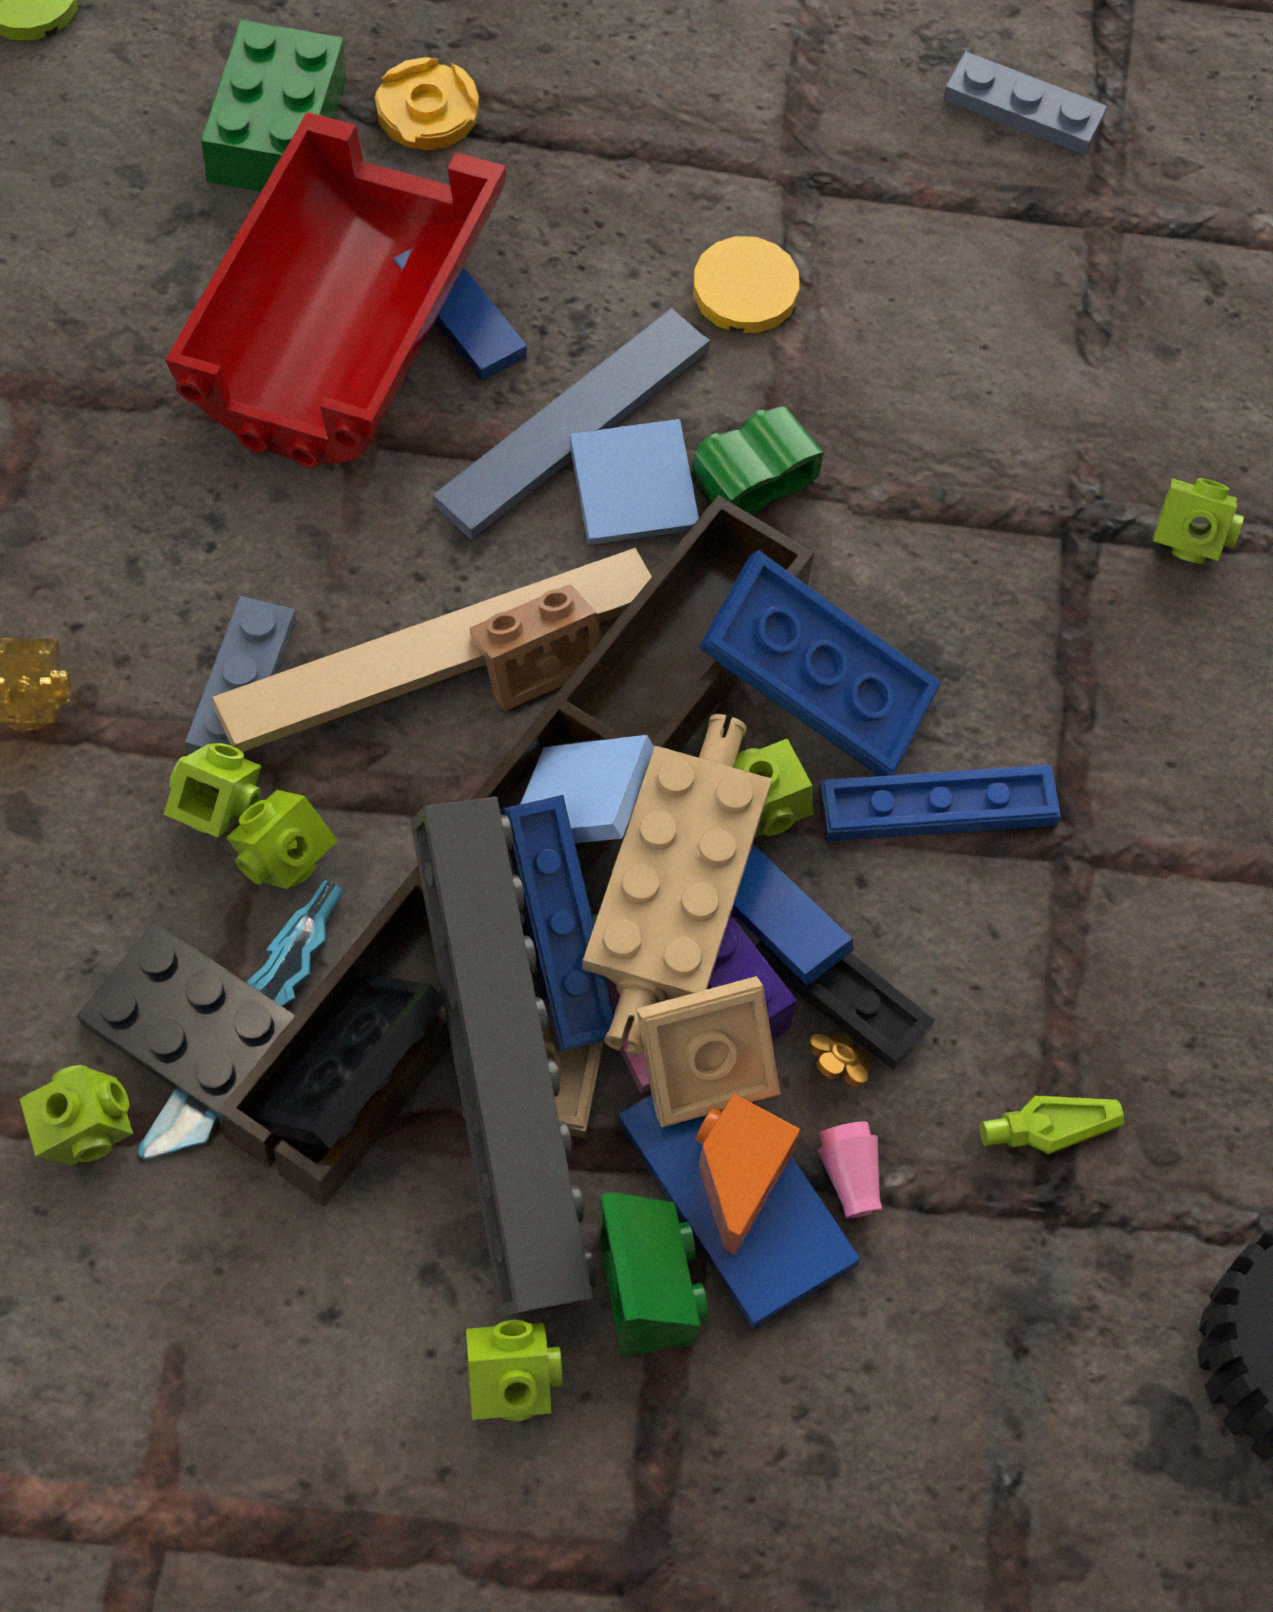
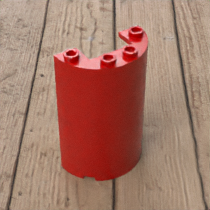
[165,112,506,468]

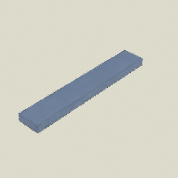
[433,308,710,540]

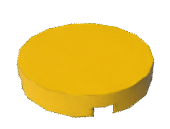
[374,57,479,151]
[693,236,800,333]

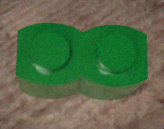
[691,406,824,515]

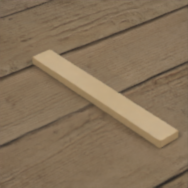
[212,548,652,752]

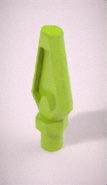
[980,1096,1124,1154]

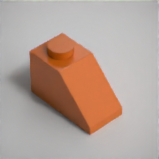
[696,1093,801,1255]

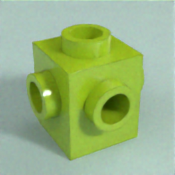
[1153,478,1244,564]
[733,739,813,838]
[163,743,261,838]
[226,790,338,890]
[20,1065,133,1166]
[466,1320,562,1421]

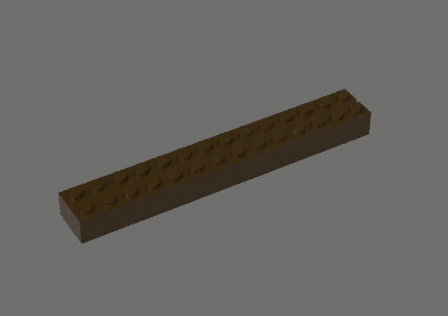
[218,495,814,1207]

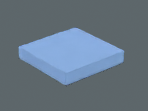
[569,419,699,545]
[521,735,654,843]

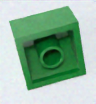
[597,1192,709,1358]

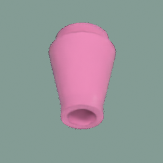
[817,1121,883,1219]

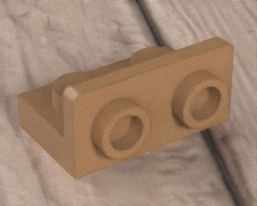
[469,585,601,711]

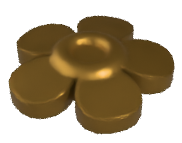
[807,1031,873,1088]

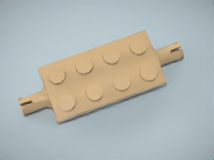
[582,714,772,1055]

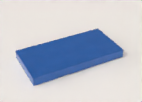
[698,550,941,776]
[617,1095,860,1329]

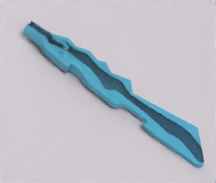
[138,880,343,1160]

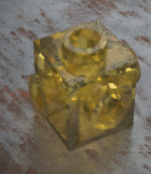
[0,638,71,731]

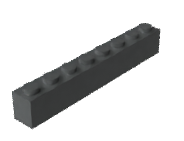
[410,797,596,1318]

